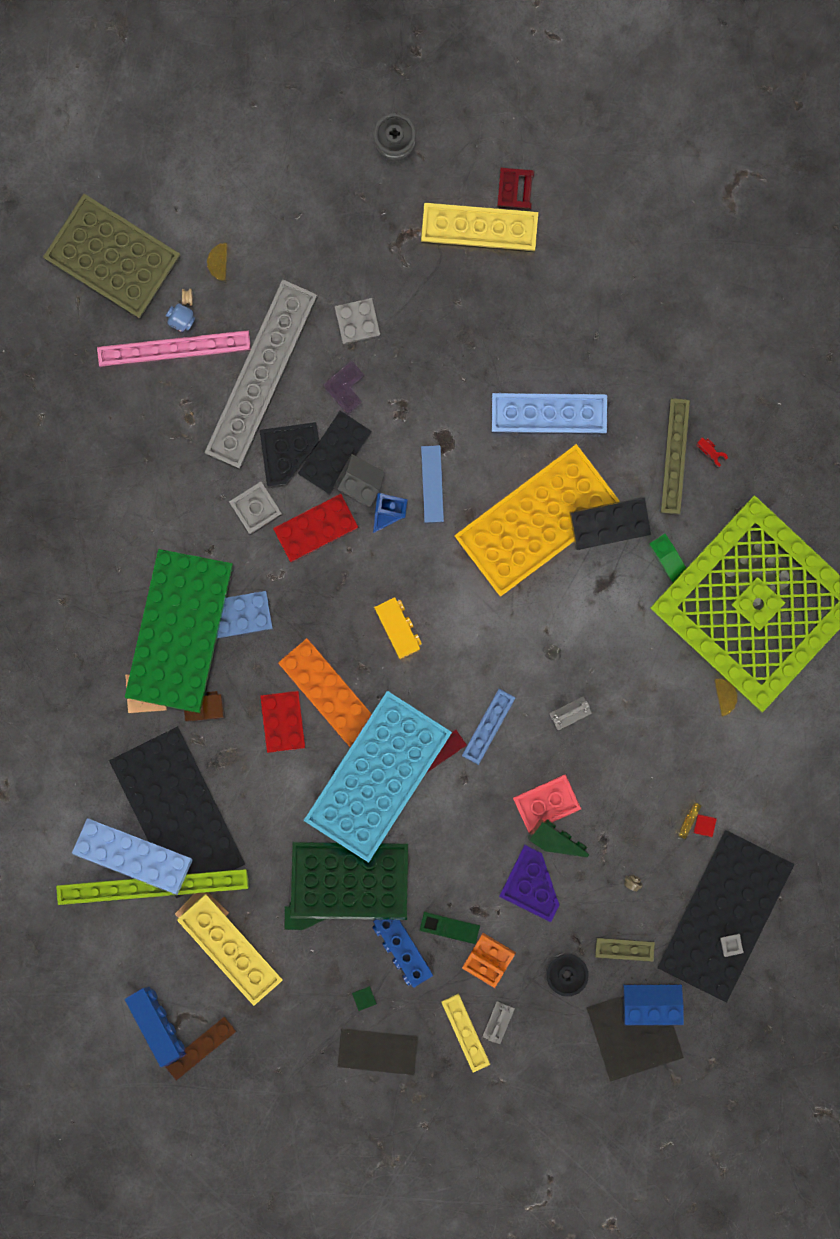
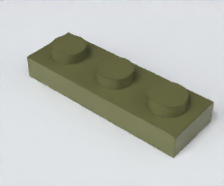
[595,938,655,962]

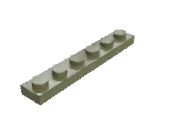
[661,398,690,515]

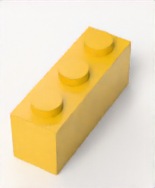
[374,597,422,660]

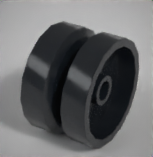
[546,953,589,996]

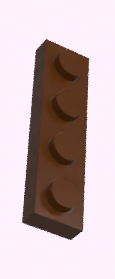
[165,1016,237,1081]

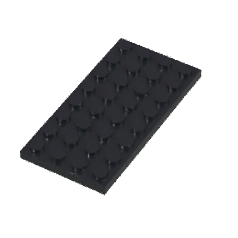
[109,726,246,899]
[657,830,795,1003]

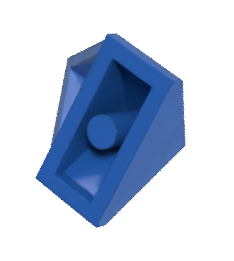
[373,493,408,533]

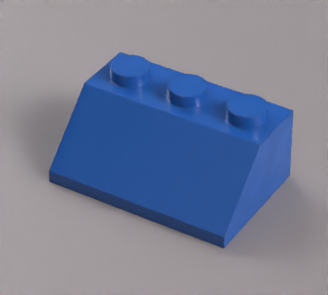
[624,985,684,1025]

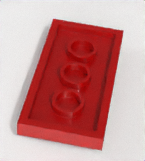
[273,494,359,562]

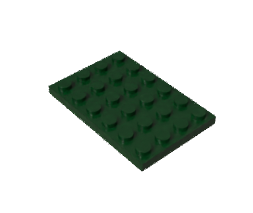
[290,842,408,920]

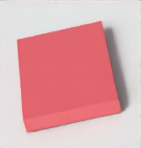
[513,774,581,833]

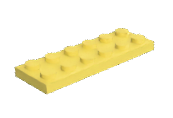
[421,203,538,251]
[177,894,283,1006]

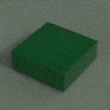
[352,986,377,1011]

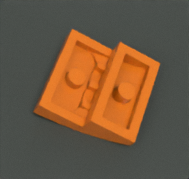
[462,933,516,988]

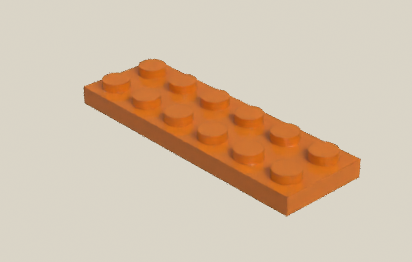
[278,638,372,748]

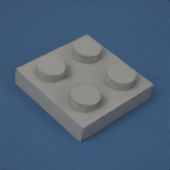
[335,298,380,344]
[229,482,282,534]

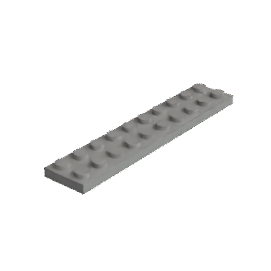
[205,279,317,469]

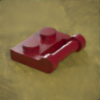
[497,168,535,210]

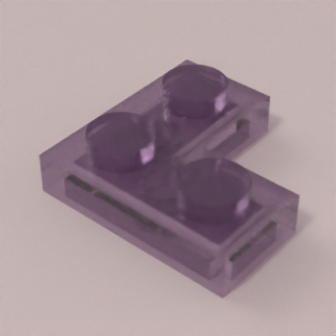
[323,361,364,415]

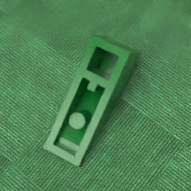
[648,533,686,583]

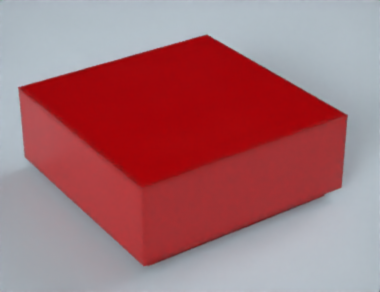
[693,814,717,837]

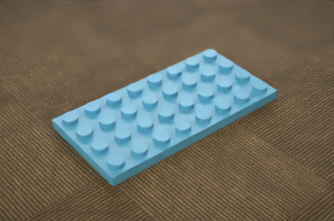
[304,691,452,863]

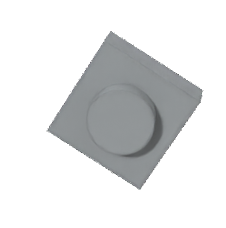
[720,934,743,957]

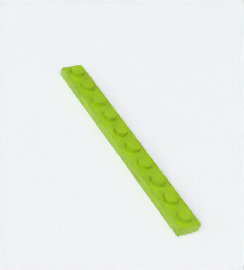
[56,869,249,905]

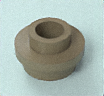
[624,875,643,892]

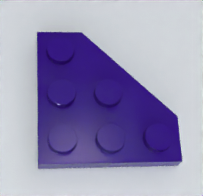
[499,845,559,922]

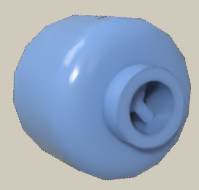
[166,303,195,332]

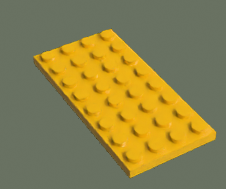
[454,444,620,597]

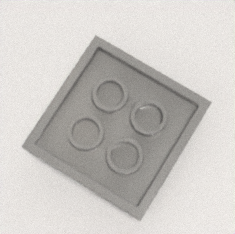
[718,535,797,610]

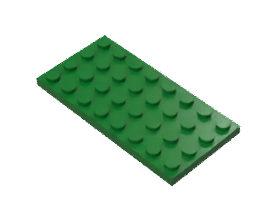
[125,549,233,713]

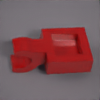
[696,437,728,467]

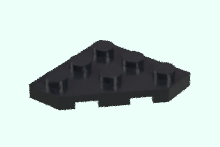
[260,422,319,487]

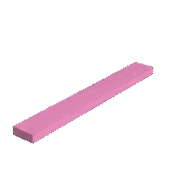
[97,330,251,367]

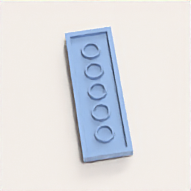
[492,393,607,433]
[72,818,192,895]

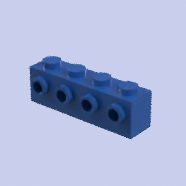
[372,920,433,988]
[124,987,186,1067]

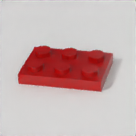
[260,691,305,753]

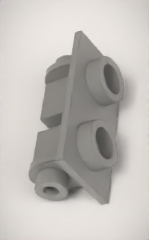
[549,696,592,730]
[482,1001,515,1044]

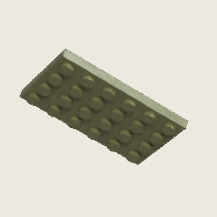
[43,194,180,319]

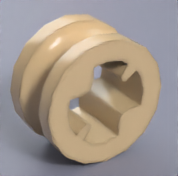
[182,289,193,306]

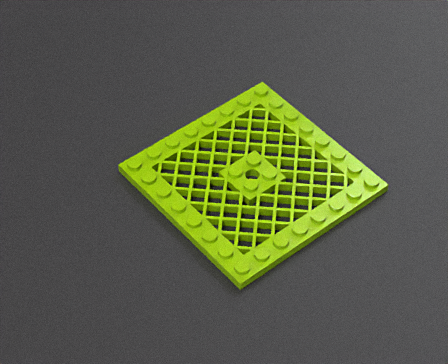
[650,495,840,713]

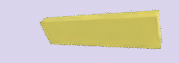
[441,994,490,1072]

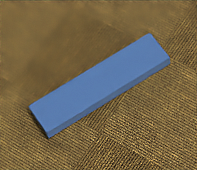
[421,445,444,523]
[462,689,515,765]

